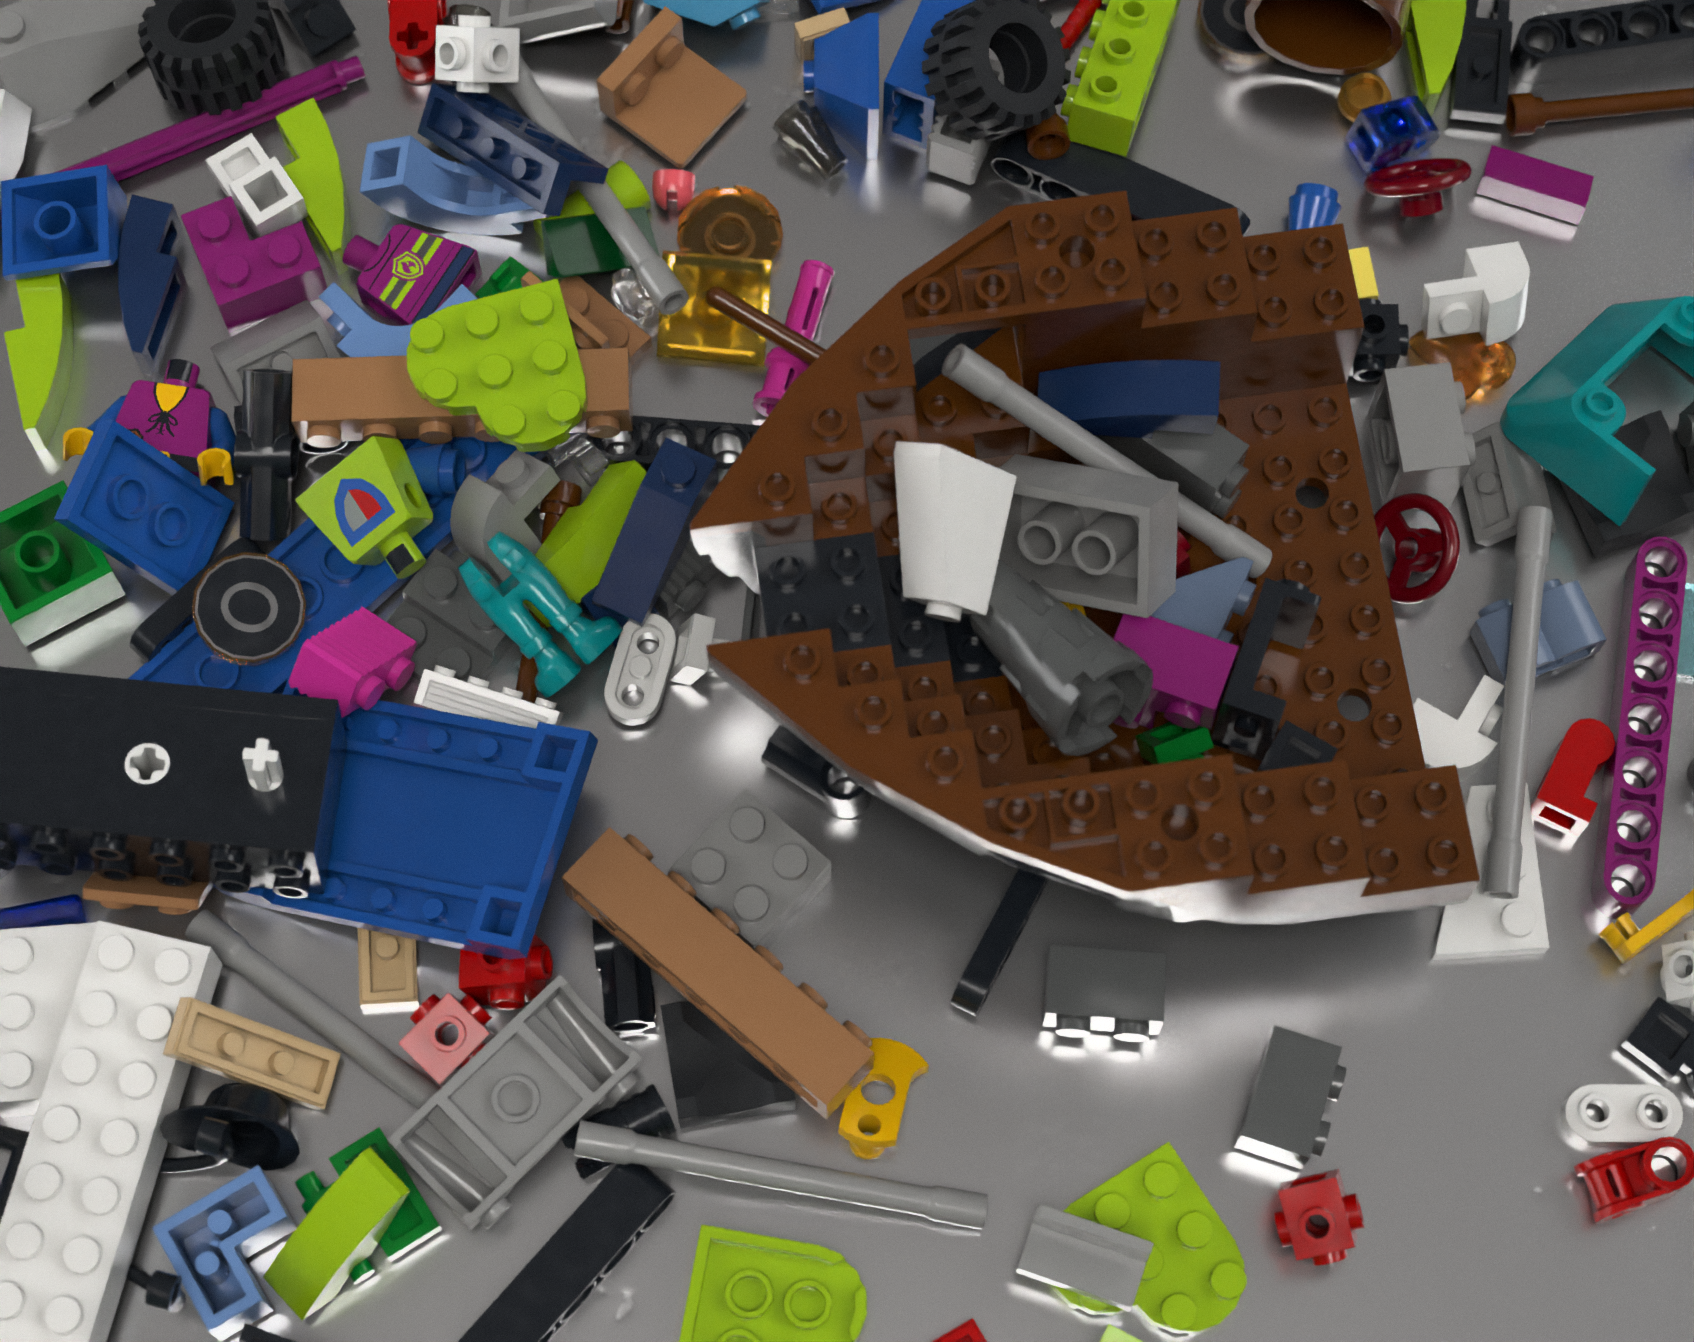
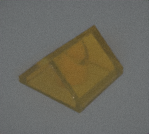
[657,250,773,367]

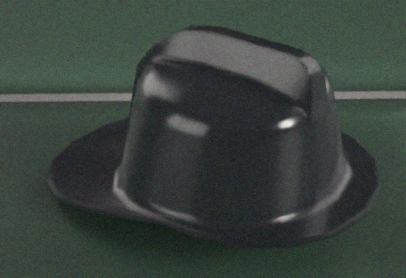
[160,1082,300,1171]

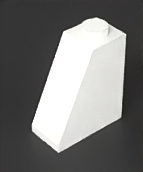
[894,441,1017,622]

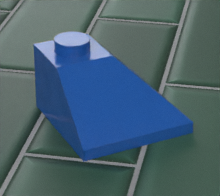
[804,13,879,160]
[1,165,127,281]

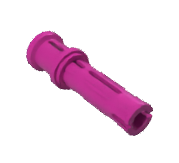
[752,260,835,417]

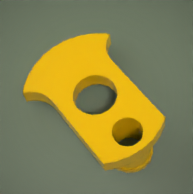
[1598,889,1694,964]
[838,1038,929,1159]

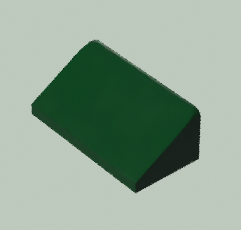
[541,206,659,278]

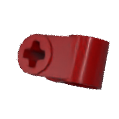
[388,0,447,85]
[1574,1137,1694,1224]

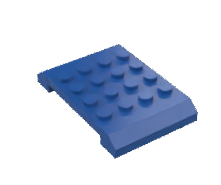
[213,677,598,959]

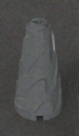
[966,559,1153,756]

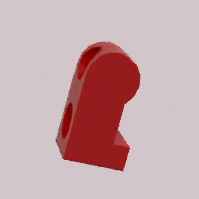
[1530,718,1615,837]

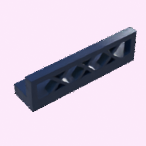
[417,83,609,216]

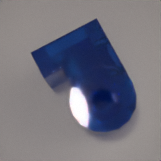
[1345,95,1441,176]

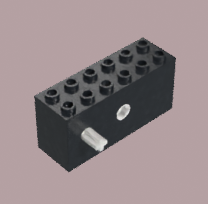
[0,666,347,899]

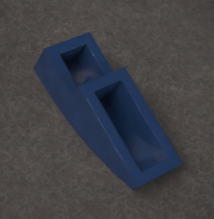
[118,194,186,375]
[1037,360,1220,439]

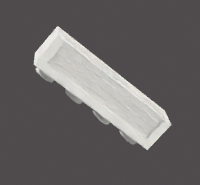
[413,665,563,729]

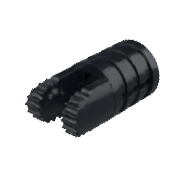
[562,1084,677,1179]

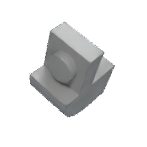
[450,449,560,581]

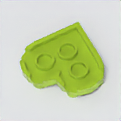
[406,278,588,452]
[1051,1142,1247,1335]
[679,1224,867,1342]

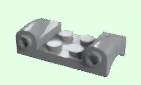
[387,974,642,1230]

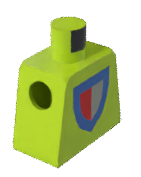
[295,436,433,579]

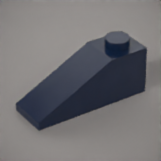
[592,437,719,627]

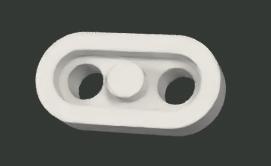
[604,613,676,726]
[1561,1084,1683,1147]

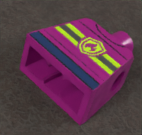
[342,224,482,326]

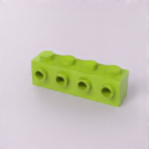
[1060,0,1181,157]

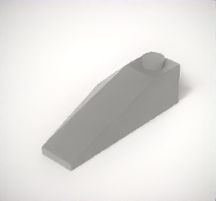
[0,0,155,134]

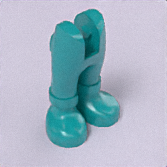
[458,531,623,698]

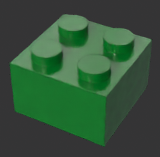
[0,480,126,647]

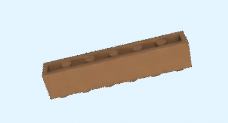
[291,348,633,448]
[562,827,874,1120]

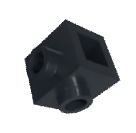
[1349,299,1409,382]

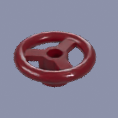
[1364,158,1472,217]
[1374,493,1460,604]

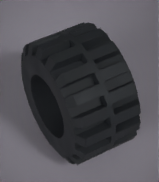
[138,0,285,115]
[922,0,1071,141]

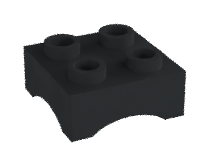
[1559,410,1694,557]
[660,1002,796,1129]

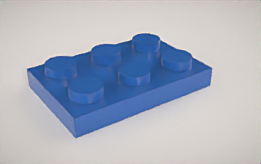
[54,419,235,596]

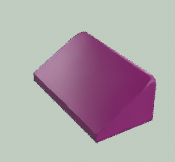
[1476,145,1594,225]

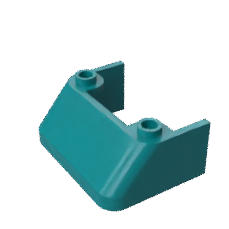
[1500,296,1694,526]

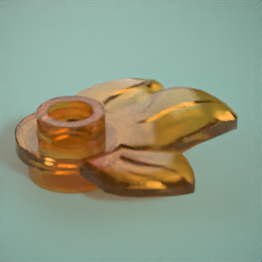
[1409,330,1516,400]

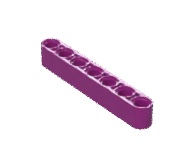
[1591,537,1688,919]

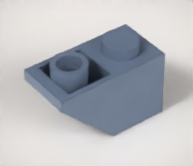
[1151,557,1257,644]

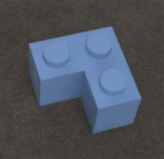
[152,1165,297,1341]

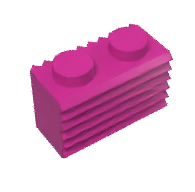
[288,606,417,718]

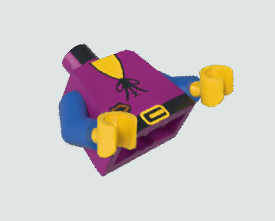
[62,359,236,489]

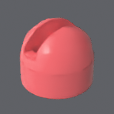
[652,169,696,211]

